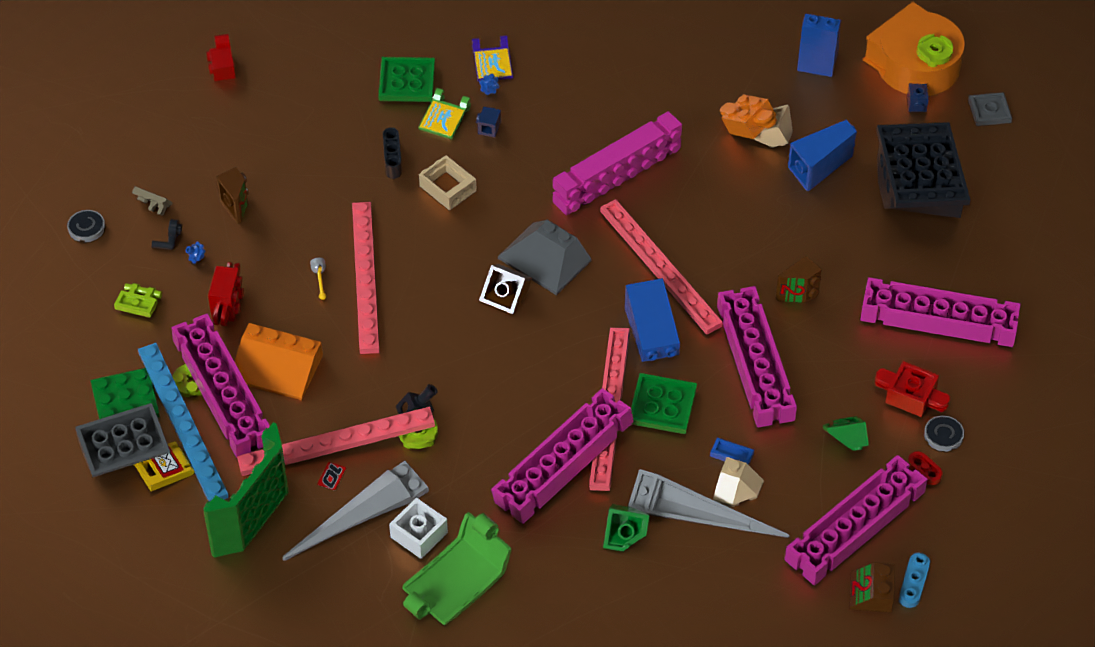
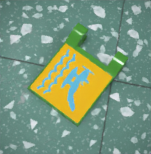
[419,88,471,139]

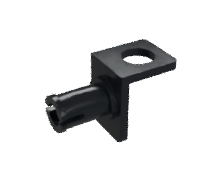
[396,384,438,414]

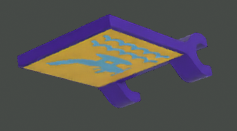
[472,36,513,82]

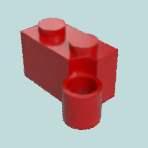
[206,34,236,81]

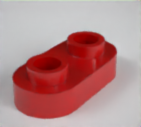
[907,451,942,485]

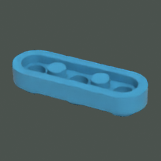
[899,553,930,608]

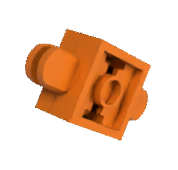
[720,94,777,139]

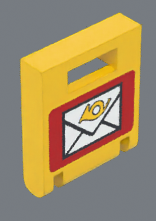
[134,441,194,491]

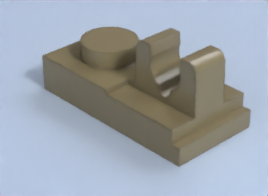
[132,186,173,215]

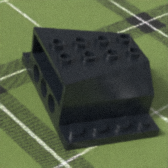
[876,122,971,218]

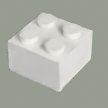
[389,498,448,559]

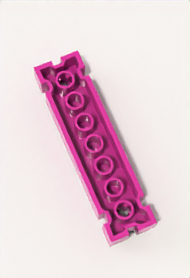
[553,111,682,215]
[860,277,1020,347]
[717,286,797,428]
[172,314,270,458]
[491,388,634,524]
[785,455,927,586]

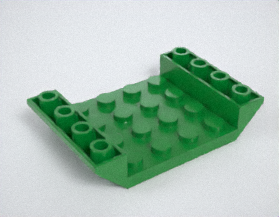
[203,422,288,557]

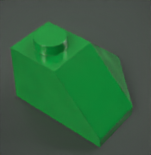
[823,416,869,450]
[603,504,650,551]

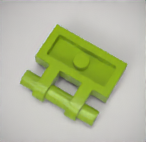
[114,283,162,318]

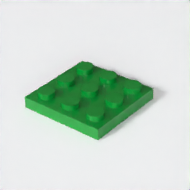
[378,57,435,102]
[90,368,160,419]
[631,373,697,434]

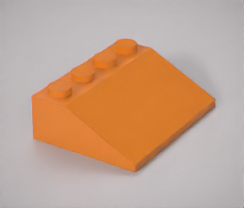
[234,323,323,400]

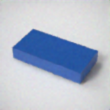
[710,438,754,465]

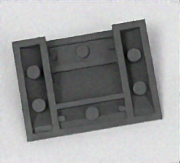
[498,220,591,295]

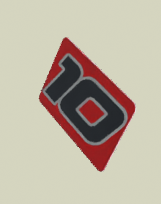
[317,462,346,490]

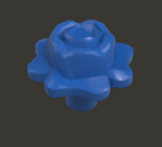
[480,74,500,95]
[185,241,206,264]

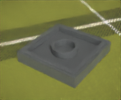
[968,92,1012,126]

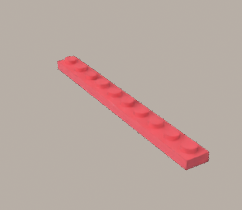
[600,199,723,335]
[352,202,379,354]
[589,328,630,491]
[237,407,435,476]

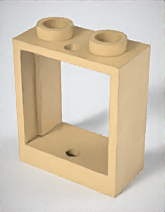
[419,155,476,210]

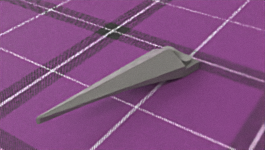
[283,461,429,561]
[628,469,790,538]

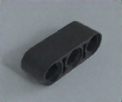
[383,127,402,179]

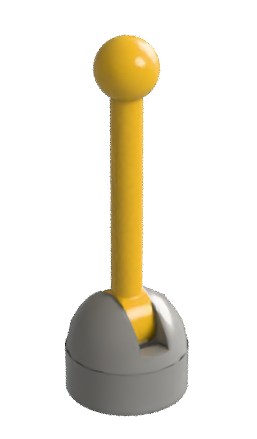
[310,258,326,300]

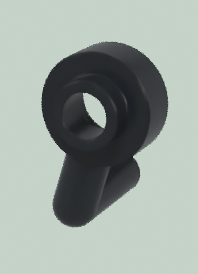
[152,219,182,250]

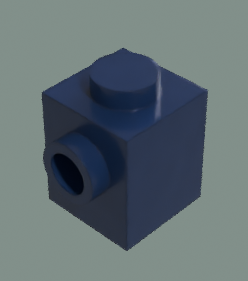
[907,84,929,112]
[476,106,501,137]

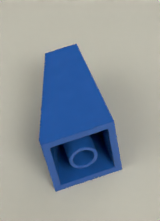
[797,14,841,77]
[788,120,857,191]
[625,278,680,362]

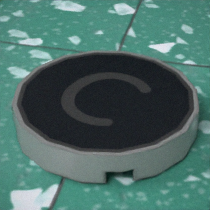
[67,210,105,242]
[924,415,964,452]

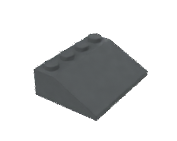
[75,403,170,477]

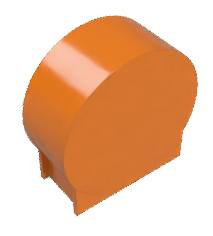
[863,2,965,96]

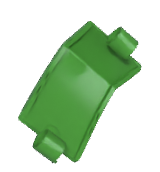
[402,512,512,625]

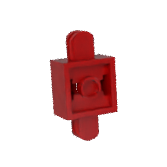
[208,262,244,326]
[875,361,950,417]

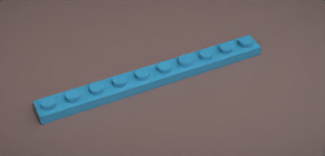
[138,343,229,501]

